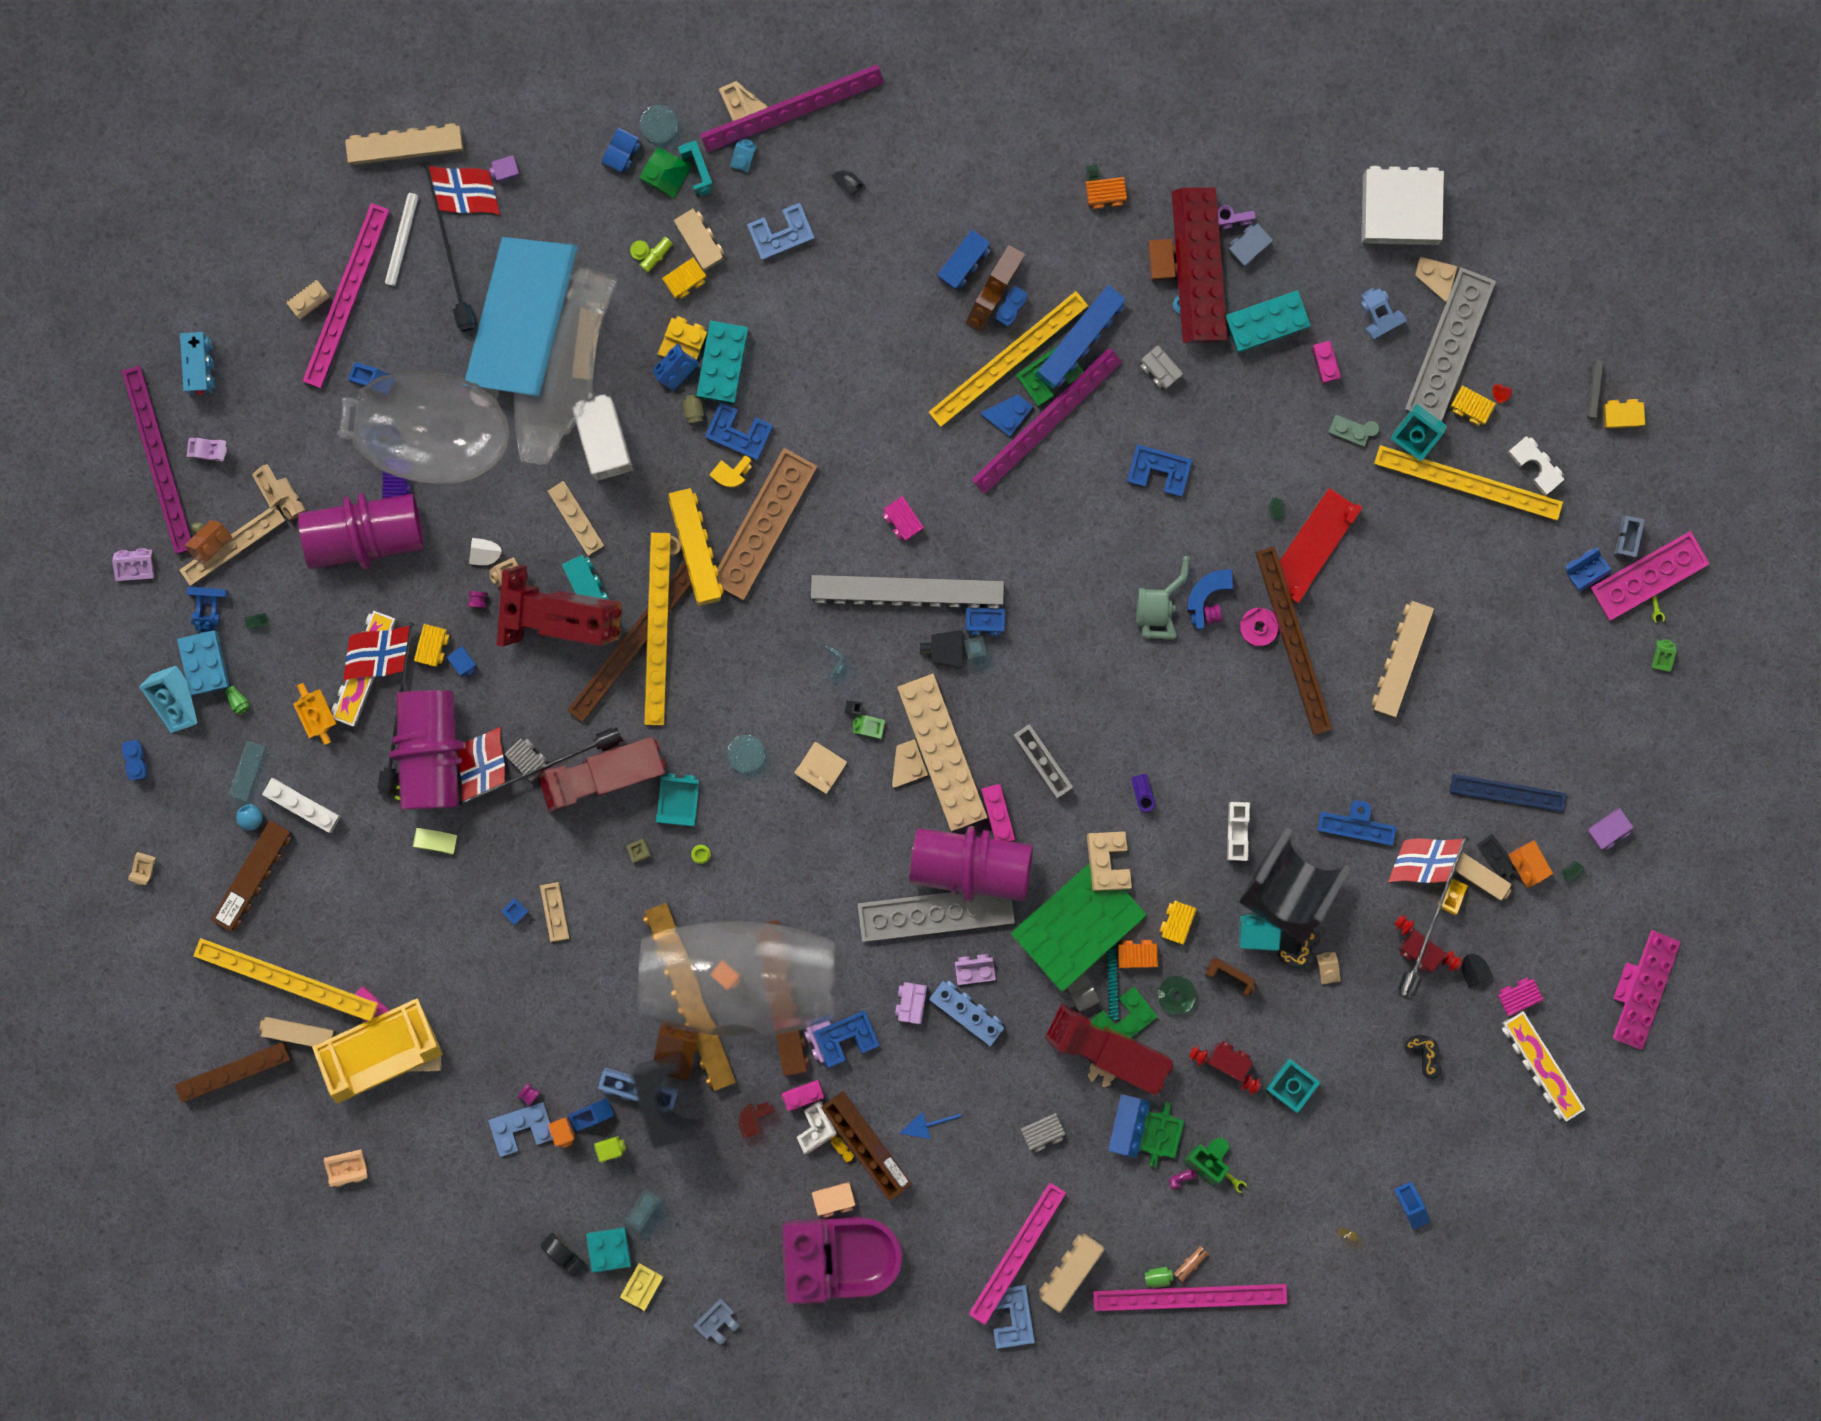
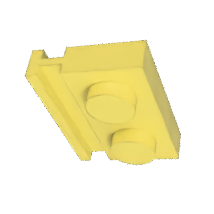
[620,1263,664,1311]

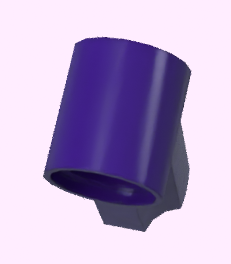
[1131,774,1155,813]

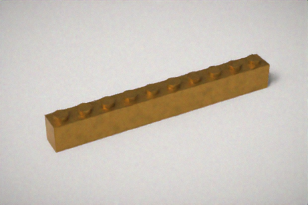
[643,903,736,1091]

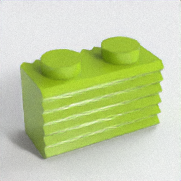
[594,1136,626,1162]

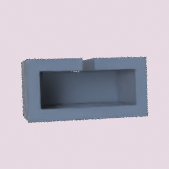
[1228,223,1273,268]
[1614,516,1644,559]

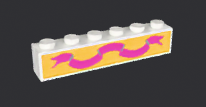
[331,610,397,727]
[1502,1011,1585,1122]

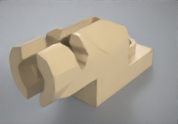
[252,464,306,520]

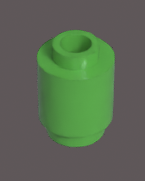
[1145,1266,1174,1289]

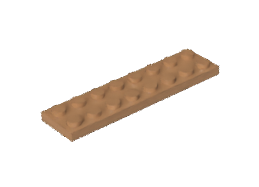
[716,448,818,600]

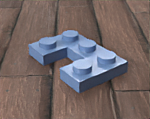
[747,203,815,260]
[488,1102,553,1157]
[993,1285,1034,1349]

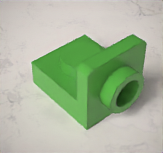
[1652,640,1677,672]
[853,714,885,739]

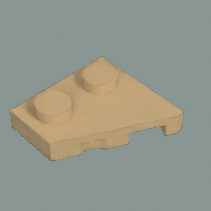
[719,81,768,121]
[1415,257,1457,302]
[892,739,928,788]

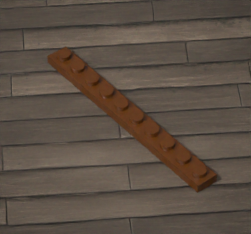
[1255,546,1332,735]
[568,561,691,722]

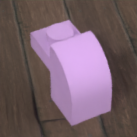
[187,438,227,461]

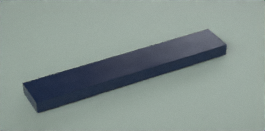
[1449,774,1567,812]

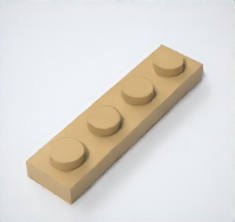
[548,481,604,556]

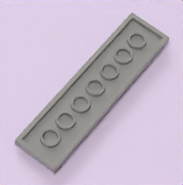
[1404,267,1496,421]
[858,892,1015,942]

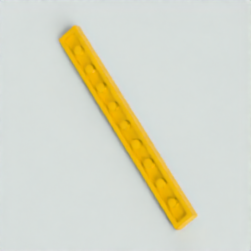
[928,291,1088,427]
[1374,445,1563,521]
[644,532,670,725]
[194,938,378,1022]

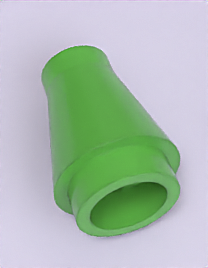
[225,686,250,715]

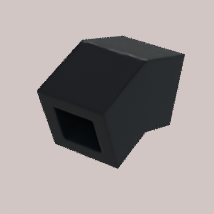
[845,700,863,715]

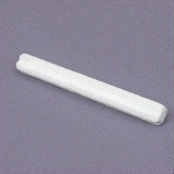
[385,193,418,286]

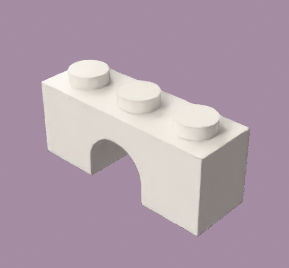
[1507,436,1564,496]
[1227,802,1250,861]

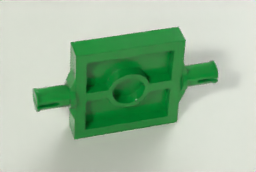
[1140,1102,1184,1167]

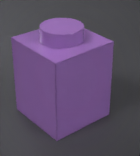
[489,155,520,183]

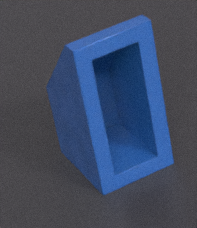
[348,362,394,394]
[568,1098,614,1132]
[1394,1182,1430,1230]

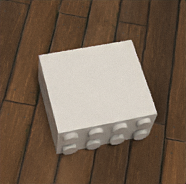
[1362,166,1444,245]
[573,395,633,481]

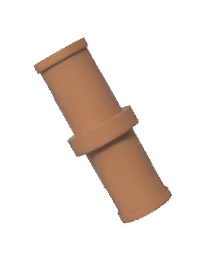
[1173,1246,1209,1282]

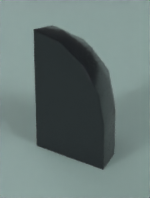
[831,170,865,197]
[1462,954,1493,988]

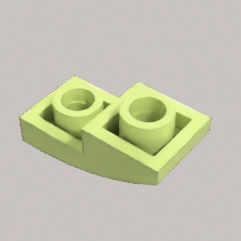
[413,828,457,855]

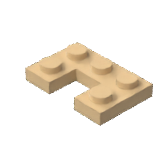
[1087,832,1132,892]

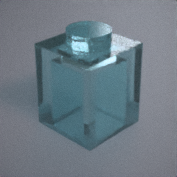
[964,636,987,660]

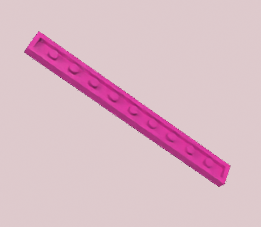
[303,203,390,388]
[1093,1284,1287,1311]

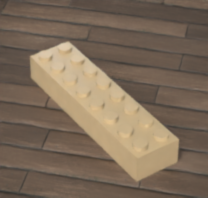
[897,674,987,831]

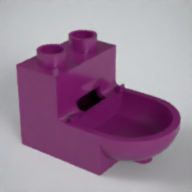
[783,1216,902,1303]

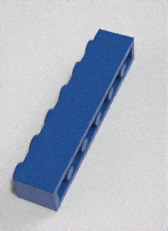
[1035,285,1126,389]

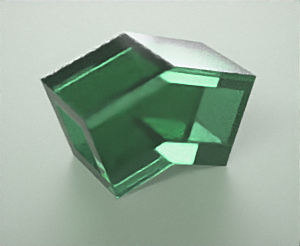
[1085,164,1100,182]
[1268,497,1284,520]
[244,613,268,630]
[1561,860,1584,881]

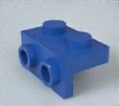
[653,344,699,391]
[1565,548,1612,592]
[966,608,1005,636]

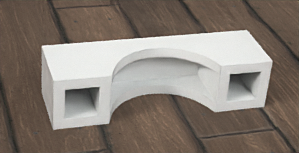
[262,778,341,833]

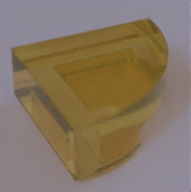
[1337,1227,1359,1242]

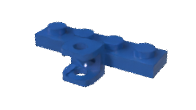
[1317,800,1397,845]

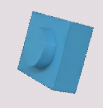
[730,139,757,172]

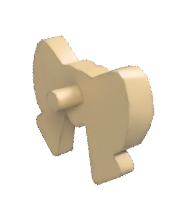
[1088,1063,1116,1087]

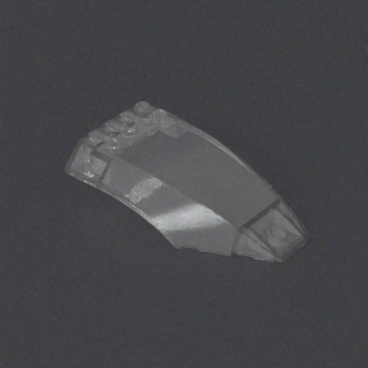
[514,268,618,465]

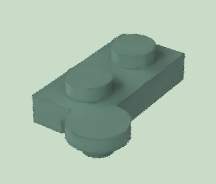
[1328,415,1379,447]

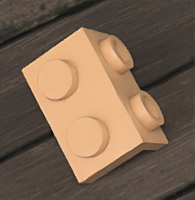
[324,1149,367,1187]

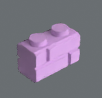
[895,982,927,1024]

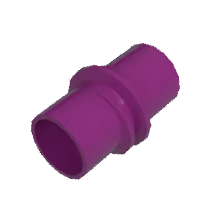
[298,493,424,570]
[389,690,466,809]
[909,826,1033,903]

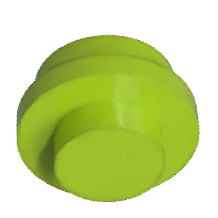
[630,241,649,260]
[691,845,711,864]

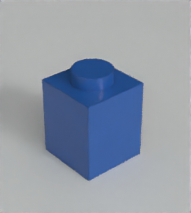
[447,646,477,677]

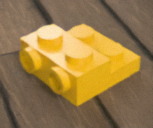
[658,316,708,360]

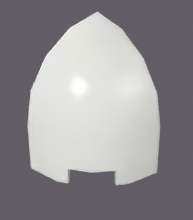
[469,538,501,565]

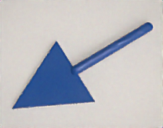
[899,1112,962,1139]

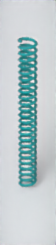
[1106,944,1119,1020]

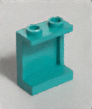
[678,140,713,197]
[656,773,699,826]

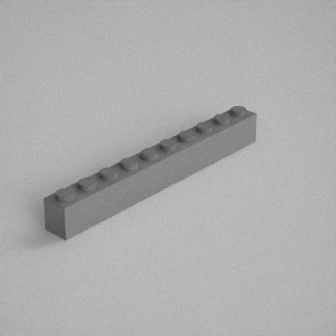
[811,575,1004,609]

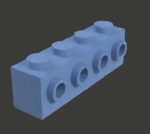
[929,980,1004,1046]
[598,1067,679,1111]

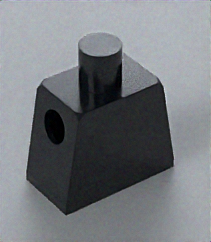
[920,630,962,668]

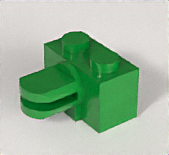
[1183,1138,1230,1186]

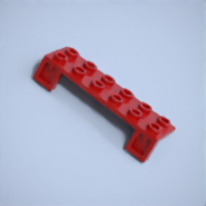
[1279,488,1363,604]

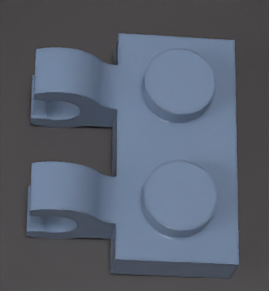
[694,1298,740,1345]

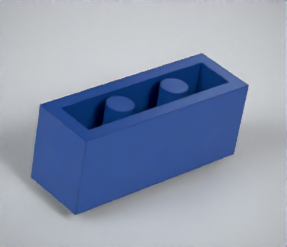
[937,229,991,291]
[1108,1094,1150,1157]

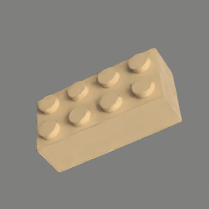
[1039,1233,1104,1312]

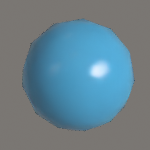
[236,804,263,831]

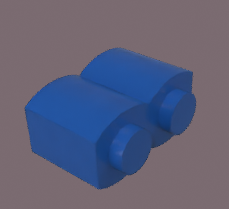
[601,128,641,173]
[995,286,1027,328]
[122,740,148,781]

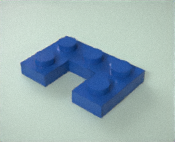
[705,402,773,461]
[1127,444,1192,497]
[812,1010,879,1068]

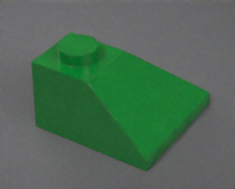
[639,147,692,198]

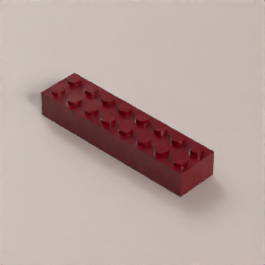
[1171,187,1227,343]

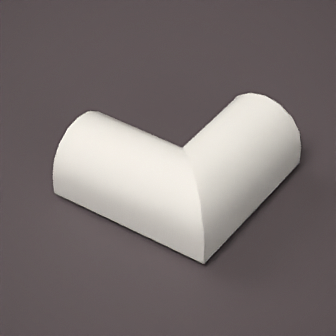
[797,1101,837,1154]

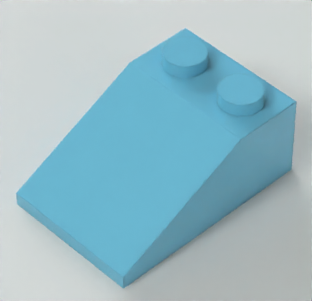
[139,666,197,733]

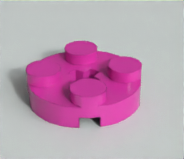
[1240,608,1278,646]

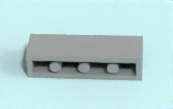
[1013,724,1073,799]

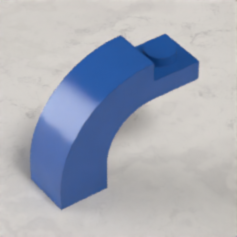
[1187,569,1233,630]

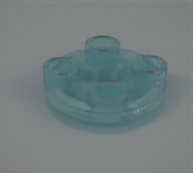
[640,105,678,144]
[727,735,765,773]

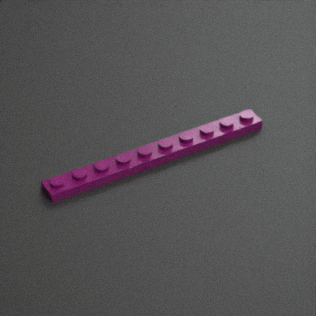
[700,65,884,153]
[972,348,1122,494]
[122,366,191,554]

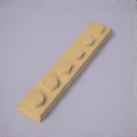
[180,506,286,586]

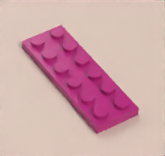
[1590,531,1709,621]

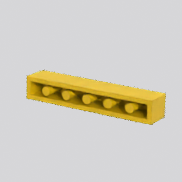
[668,488,723,606]

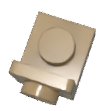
[489,557,518,588]

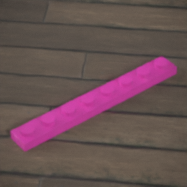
[969,1183,1066,1325]

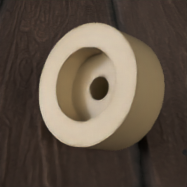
[670,536,681,557]

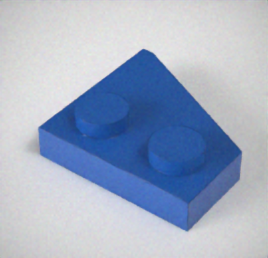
[981,395,1033,437]

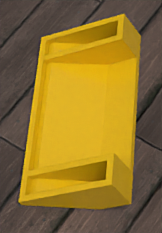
[312,998,443,1104]

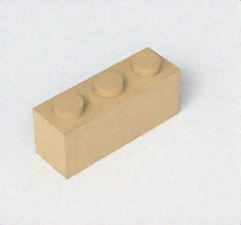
[674,209,724,271]

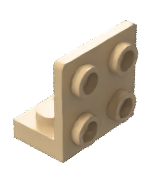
[794,742,847,794]

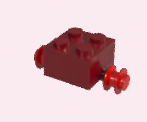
[1394,915,1462,972]
[1188,1040,1261,1095]

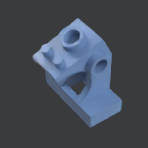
[1360,288,1407,339]

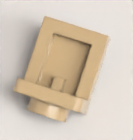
[128,852,156,885]
[1317,952,1341,984]

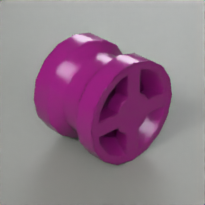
[467,591,488,609]
[1203,604,1222,625]
[517,1083,541,1107]

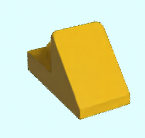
[1437,878,1468,915]

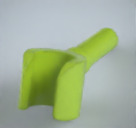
[1652,596,1665,623]
[1225,1172,1247,1193]

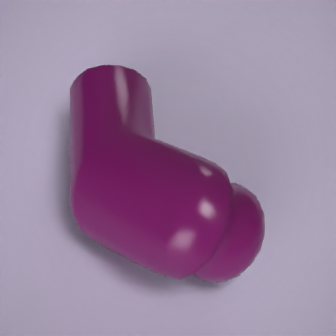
[1168,1169,1196,1190]

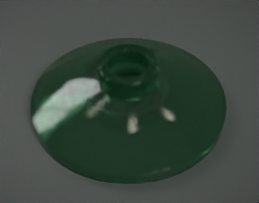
[1158,976,1196,1014]

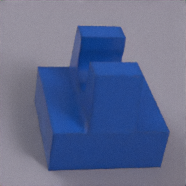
[501,898,529,925]

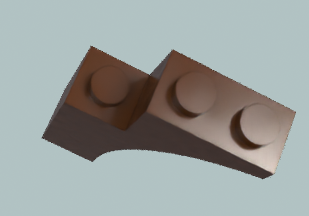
[965,245,1025,332]

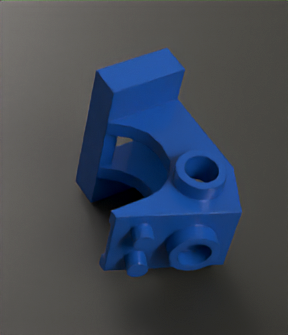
[187,587,228,633]

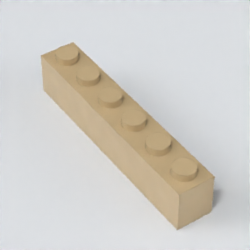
[345,123,464,165]
[1371,601,1434,718]

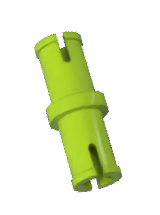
[639,236,674,273]

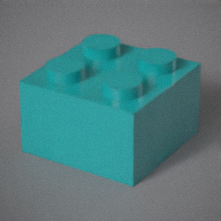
[1390,403,1447,461]
[1238,914,1280,950]
[1265,1058,1321,1113]
[586,1227,631,1272]

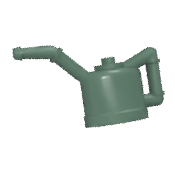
[1136,556,1190,640]

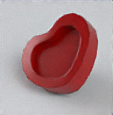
[1492,384,1512,403]

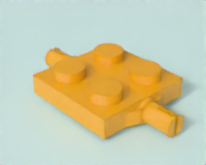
[293,683,336,745]

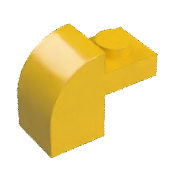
[710,455,752,488]

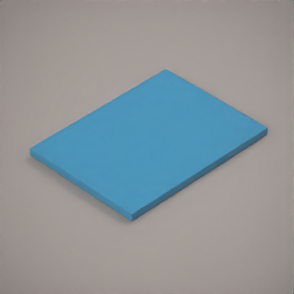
[464,237,578,396]

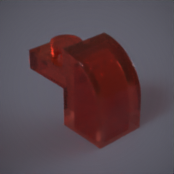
[738,1102,775,1138]

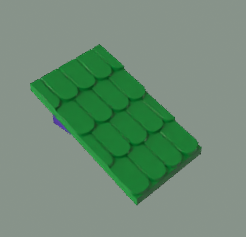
[1010,863,1146,992]

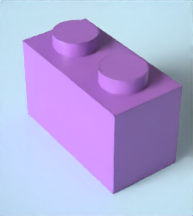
[1586,808,1633,850]

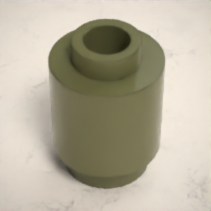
[682,395,704,424]

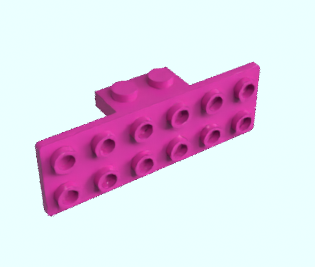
[1613,930,1681,1050]

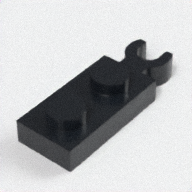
[1476,833,1520,884]

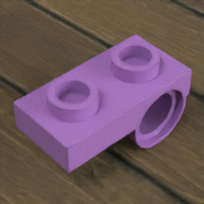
[1218,205,1255,230]

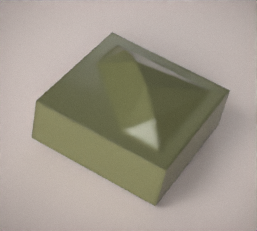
[626,838,652,864]

